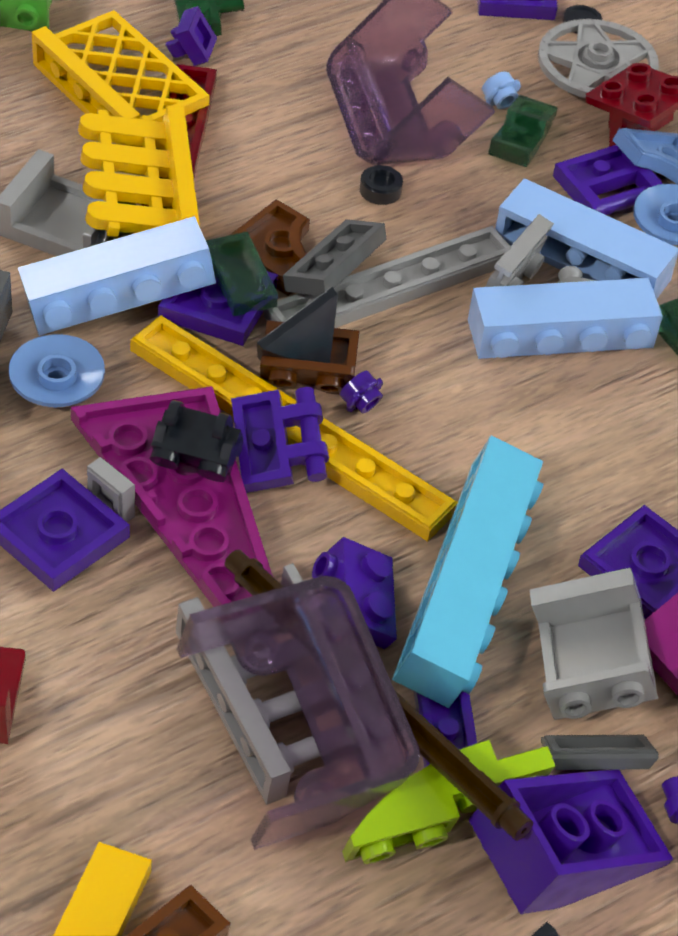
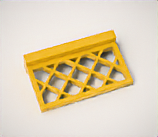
[31,10,209,147]

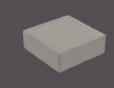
[87,457,135,522]

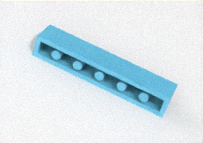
[392,435,543,708]

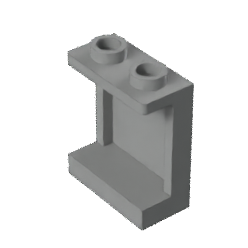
[0,149,136,256]
[529,568,658,720]

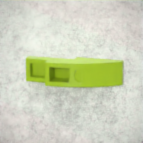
[342,739,556,864]

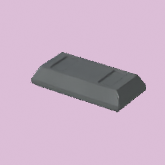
[541,735,659,770]

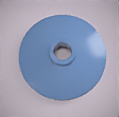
[633,184,678,246]
[9,334,105,407]

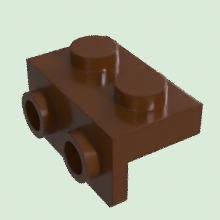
[260,320,360,393]

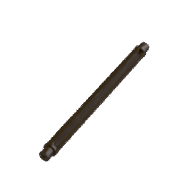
[224,549,533,841]

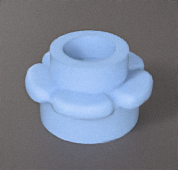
[482,71,521,109]

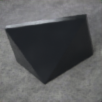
[257,287,338,363]

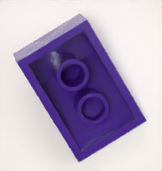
[468,770,673,914]

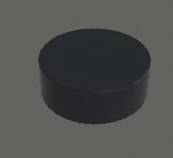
[359,165,403,205]

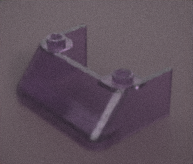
[326,0,495,165]
[177,576,420,850]

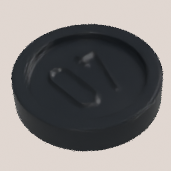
[562,5,602,34]

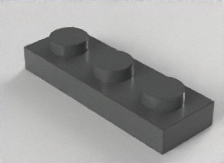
[283,219,387,299]

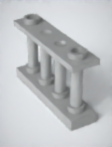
[176,563,391,805]

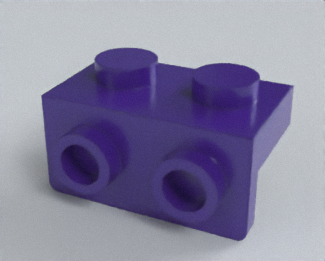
[312,537,397,649]

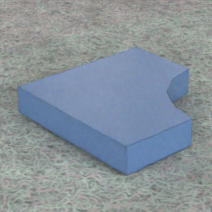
[612,128,678,184]

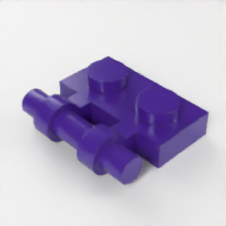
[231,387,329,493]

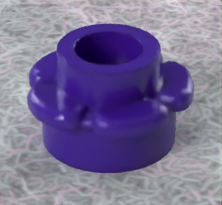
[340,370,383,414]

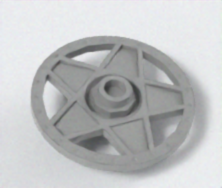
[538,19,659,98]

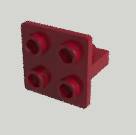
[585,63,678,147]

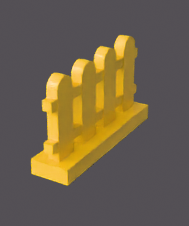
[78,105,200,237]

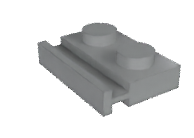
[485,214,554,287]

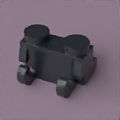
[150,400,244,482]

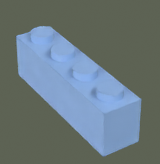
[495,178,678,299]
[18,216,216,336]
[468,278,662,359]

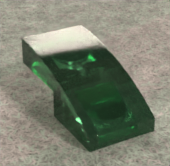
[488,95,558,167]

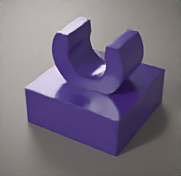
[165,6,217,66]

